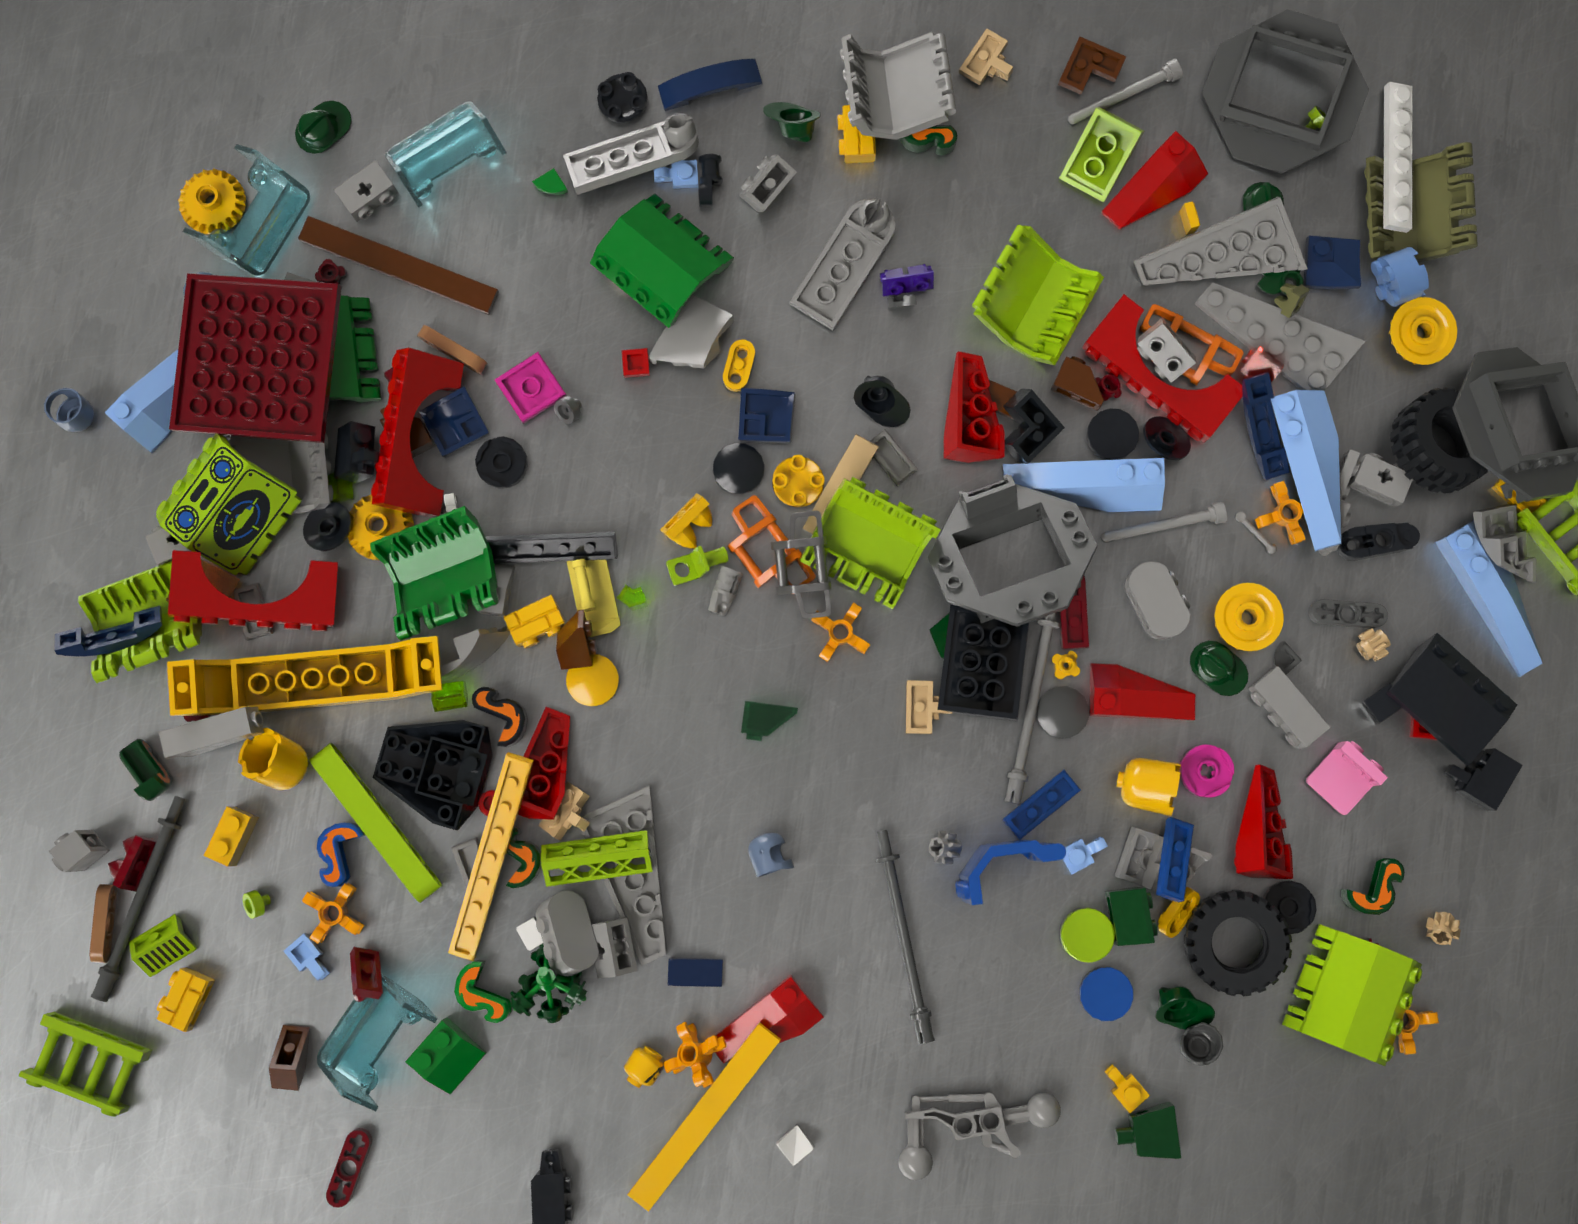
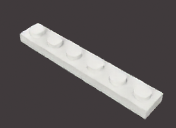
[1383,82,1412,233]

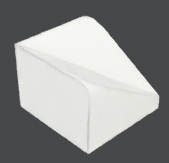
[516,917,543,951]
[776,1124,814,1166]

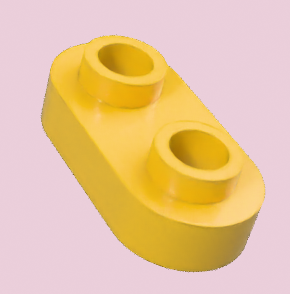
[723,339,755,392]
[1158,887,1200,938]

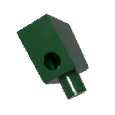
[1115,1102,1181,1159]

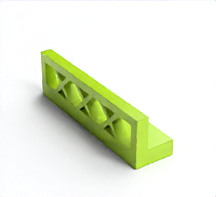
[541,830,653,887]

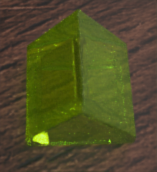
[327,473,354,502]

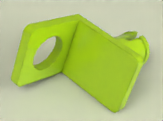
[666,546,728,586]

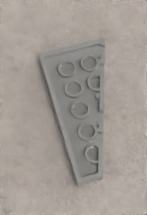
[1133,197,1308,286]
[1195,282,1365,391]
[582,786,667,966]

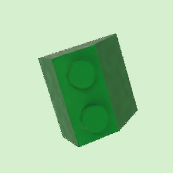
[405,1017,487,1094]

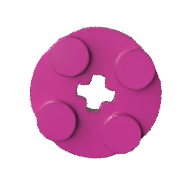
[1179,744,1234,798]

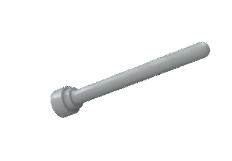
[1068,58,1183,124]
[1101,502,1227,542]

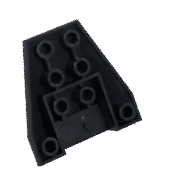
[372,720,492,831]

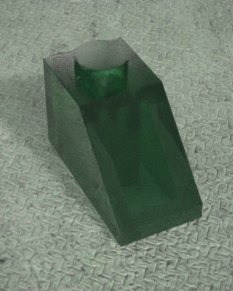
[741,701,798,741]

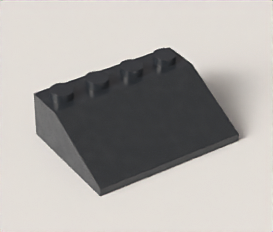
[937,605,1030,722]
[1386,633,1518,766]

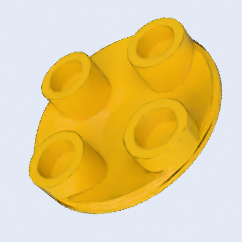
[772,455,825,507]
[566,654,619,706]

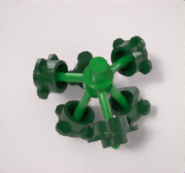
[510,943,587,1023]

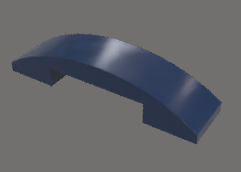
[658,59,762,111]
[1242,372,1290,480]
[54,606,162,657]

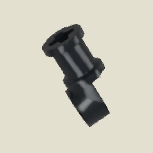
[698,154,723,207]

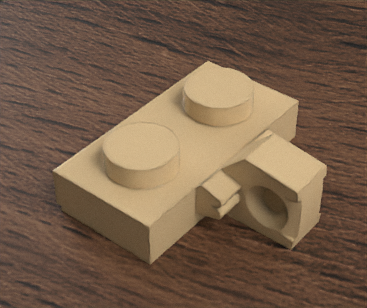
[959,29,1013,86]
[906,680,953,734]
[538,781,590,841]

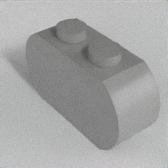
[1124,562,1190,640]
[535,891,599,976]

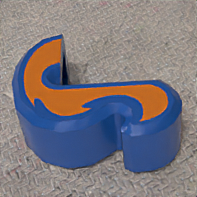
[317,823,366,887]

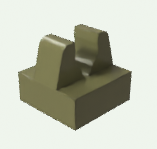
[1274,283,1310,318]

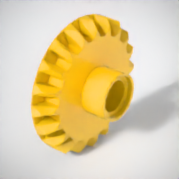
[178,168,246,235]
[1389,297,1457,366]
[348,495,414,560]
[1214,583,1284,652]

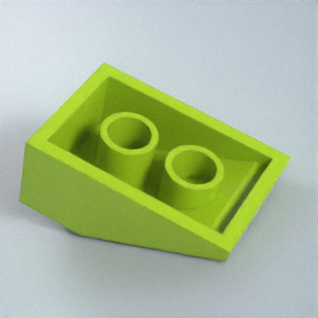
[1059,107,1144,202]

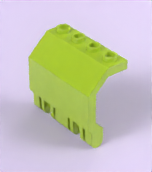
[800,477,941,609]
[78,561,202,683]
[1282,924,1422,1066]

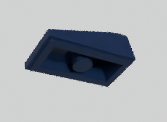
[668,958,723,987]

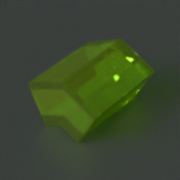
[617,585,648,611]
[431,681,468,712]

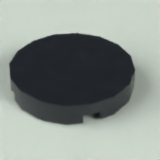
[1086,408,1139,460]
[475,436,528,489]
[1263,880,1317,934]

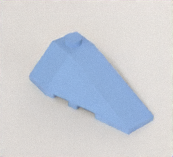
[104,349,178,453]

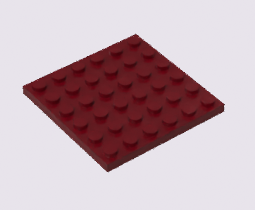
[169,273,342,443]

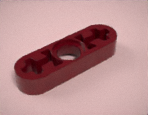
[326,1128,372,1208]

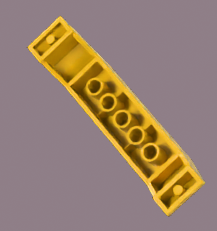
[167,636,443,716]

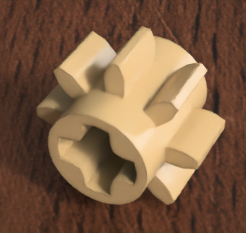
[1356,628,1391,662]
[1426,912,1461,945]

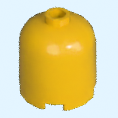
[238,728,308,790]
[1116,758,1181,816]

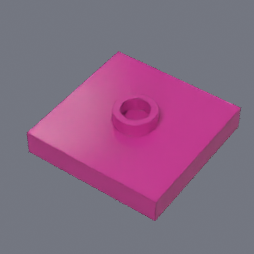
[494,352,567,424]

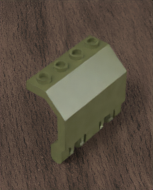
[1364,142,1478,263]

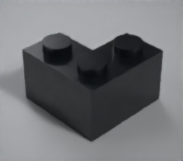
[1003,389,1065,464]

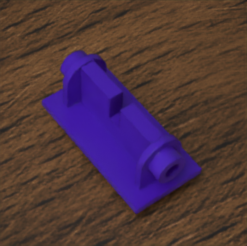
[880,264,934,296]

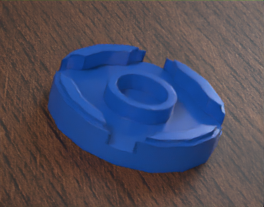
[1079,967,1133,1021]

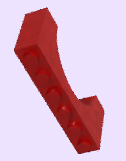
[1082,294,1243,443]
[371,348,464,517]
[168,550,338,632]

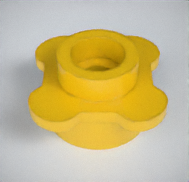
[1052,651,1080,679]

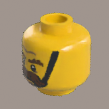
[624,1045,664,1088]

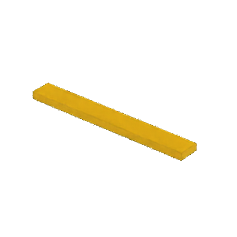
[448,752,534,961]
[627,1022,781,1212]

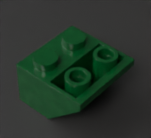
[1105,887,1158,946]

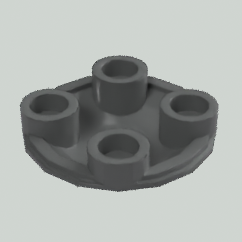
[1037,686,1089,738]

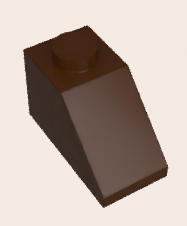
[1051,356,1104,411]
[269,1025,310,1091]

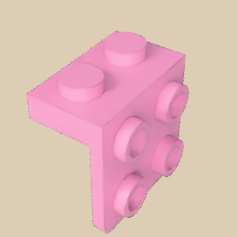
[1306,741,1388,815]

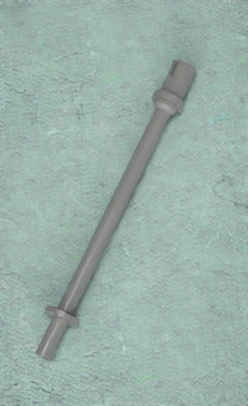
[1004,613,1061,805]

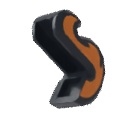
[472,687,528,748]

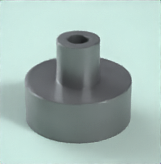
[554,396,582,424]

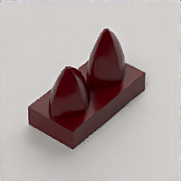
[108,835,157,892]
[350,947,383,1002]

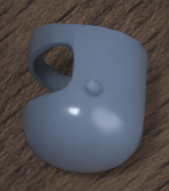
[44,388,94,433]
[748,833,794,877]

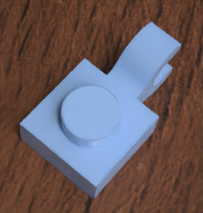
[654,160,698,189]
[1062,837,1108,875]
[284,933,330,981]

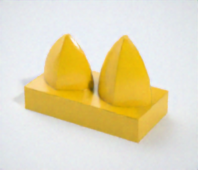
[660,493,712,549]

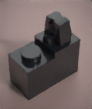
[334,421,379,483]
[1444,748,1523,811]

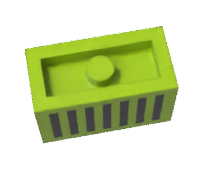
[129,914,197,977]

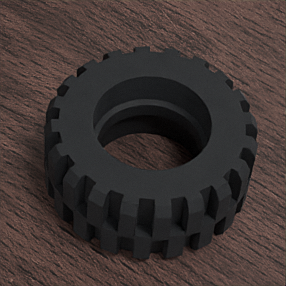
[1390,388,1488,494]
[1184,890,1292,997]

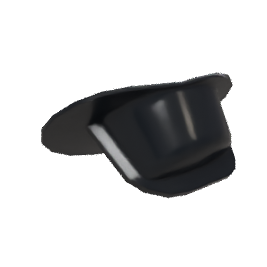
[853,376,911,427]

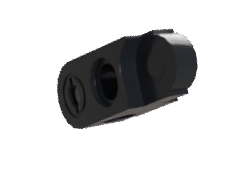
[1337,523,1420,561]

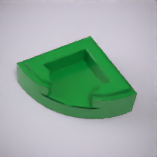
[532,168,568,195]

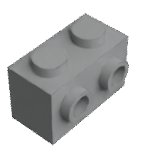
[739,154,797,212]
[1137,318,1196,383]
[49,830,110,872]

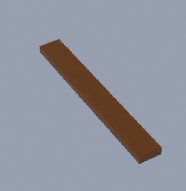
[298,216,499,315]

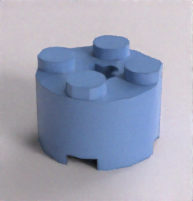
[1371,247,1429,307]

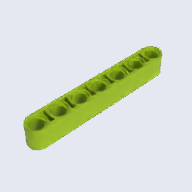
[309,743,442,903]

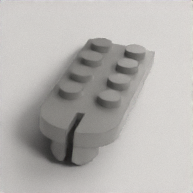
[563,113,699,195]
[790,198,895,331]

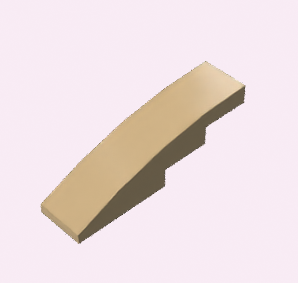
[803,434,879,534]

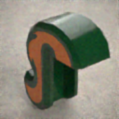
[900,125,958,155]
[119,739,172,801]
[506,826,542,889]
[1341,858,1405,915]

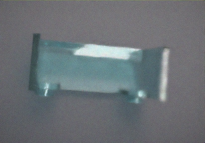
[385,101,507,207]
[182,144,310,276]
[317,974,438,1112]

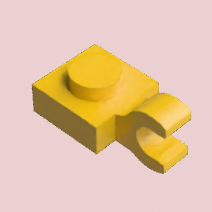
[1104,1065,1150,1113]

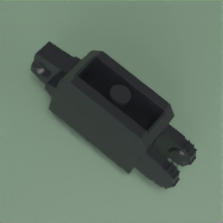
[531,1150,573,1224]

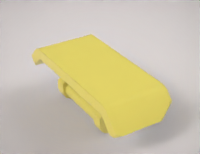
[566,559,621,637]

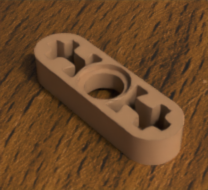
[417,325,488,375]
[89,884,117,963]

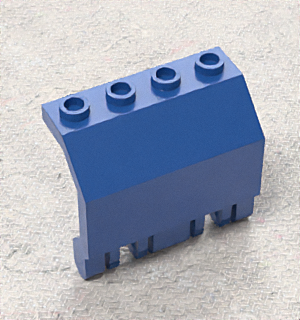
[955,840,1066,905]

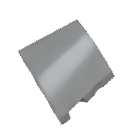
[649,295,734,368]
[1473,504,1537,582]
[441,626,510,682]
[1115,826,1212,891]

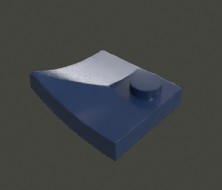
[1304,235,1361,289]
[419,387,489,457]
[738,388,795,443]

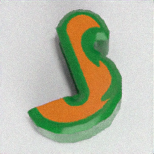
[454,960,512,1023]

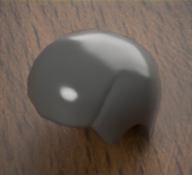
[1180,1022,1223,1066]

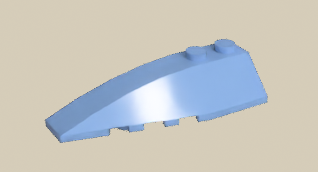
[1271,390,1341,551]
[1003,458,1165,512]
[1435,520,1543,677]

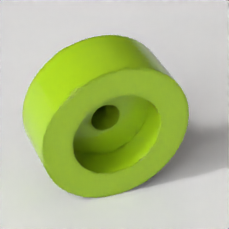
[1305,106,1326,130]
[242,890,271,919]

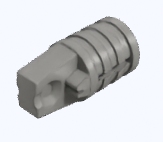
[708,566,743,616]

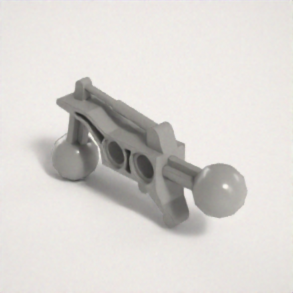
[898,1092,1061,1180]

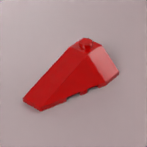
[1101,131,1208,230]
[944,351,1005,463]
[1089,663,1196,720]
[518,707,570,820]
[1234,764,1293,879]
[715,975,824,1064]

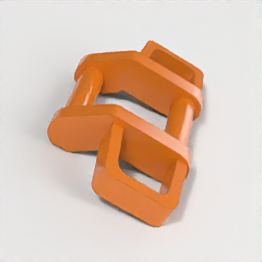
[1140,304,1244,386]
[727,495,816,594]

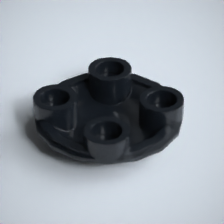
[597,72,648,123]
[713,443,764,494]

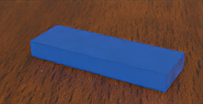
[1002,770,1081,840]
[1156,817,1194,903]

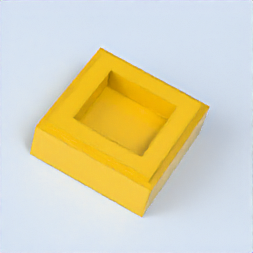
[1179,201,1200,235]

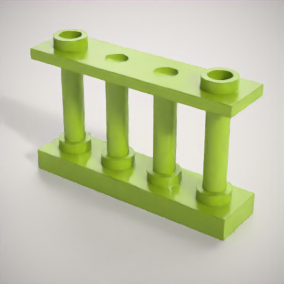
[1517,480,1578,595]
[19,1012,152,1117]

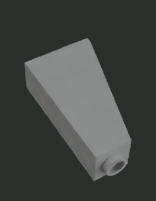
[159,707,264,758]

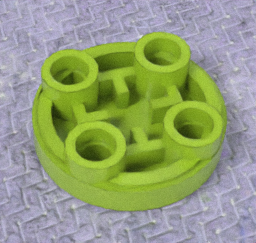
[1060,908,1115,963]

